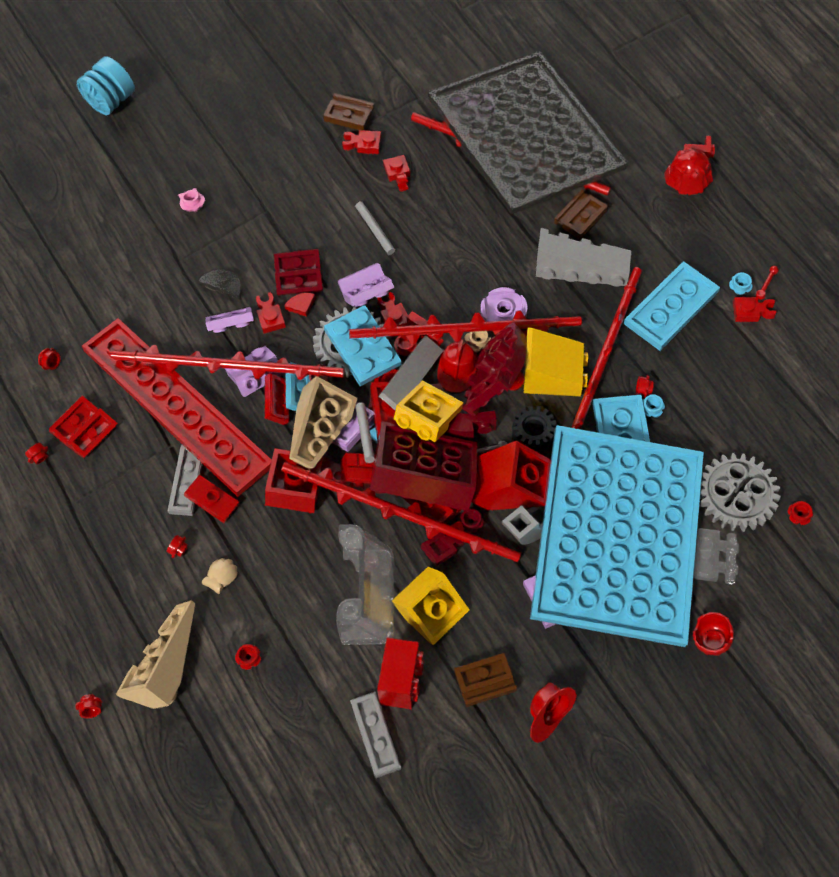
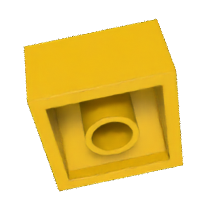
[392,566,469,645]

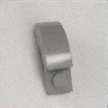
[502,505,545,545]

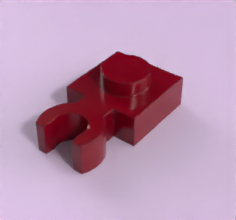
[421,533,466,567]

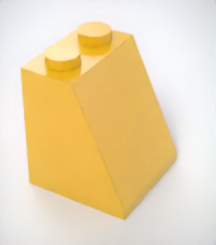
[524,328,588,396]

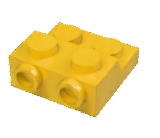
[394,380,463,442]

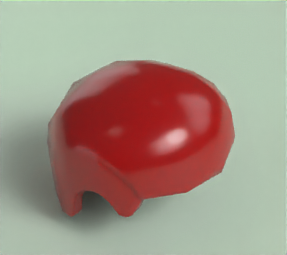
[693,612,734,655]

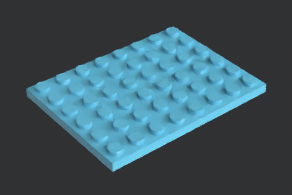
[530,425,704,647]

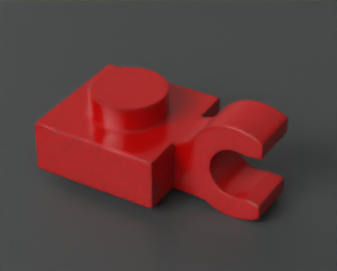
[383,155,410,192]

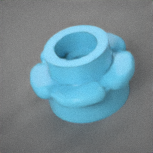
[729,272,753,294]
[642,395,665,417]

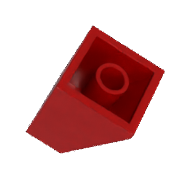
[472,440,551,510]

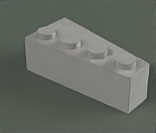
[536,228,631,287]

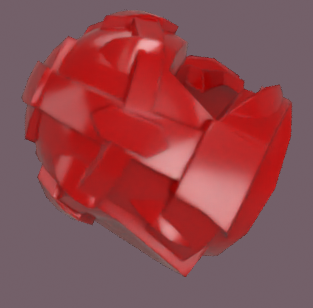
[665,147,713,195]

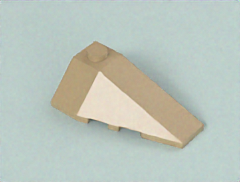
[289,376,357,470]
[116,601,195,709]

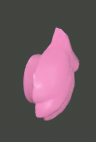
[178,188,205,212]

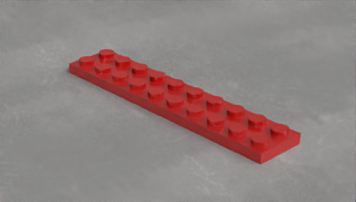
[82,318,272,497]

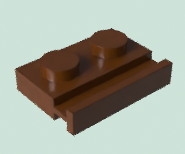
[323,93,374,131]
[554,189,608,239]
[454,653,517,707]

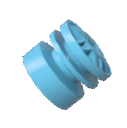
[77,56,135,115]

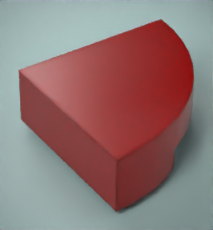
[285,293,315,317]

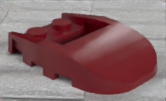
[462,323,527,416]

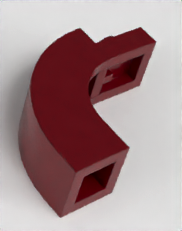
[430,383,496,442]

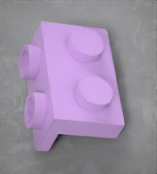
[338,263,394,307]
[225,346,284,397]

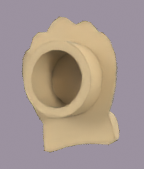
[202,558,238,594]

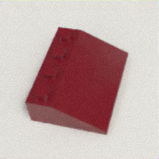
[370,421,477,511]

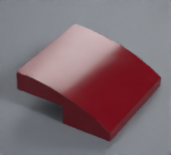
[274,249,323,296]

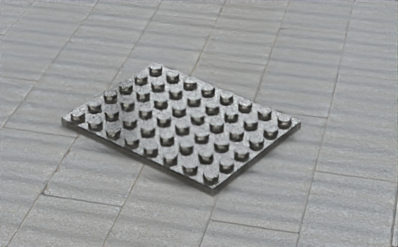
[428,51,628,215]

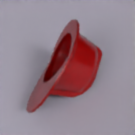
[437,339,478,393]
[530,683,576,743]

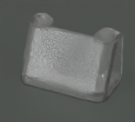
[336,524,394,645]

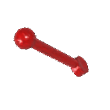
[756,266,779,300]

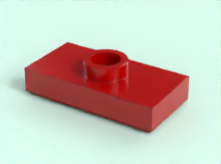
[265,373,289,425]
[184,475,239,523]

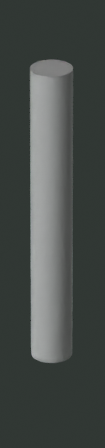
[355,201,395,255]
[356,403,375,463]

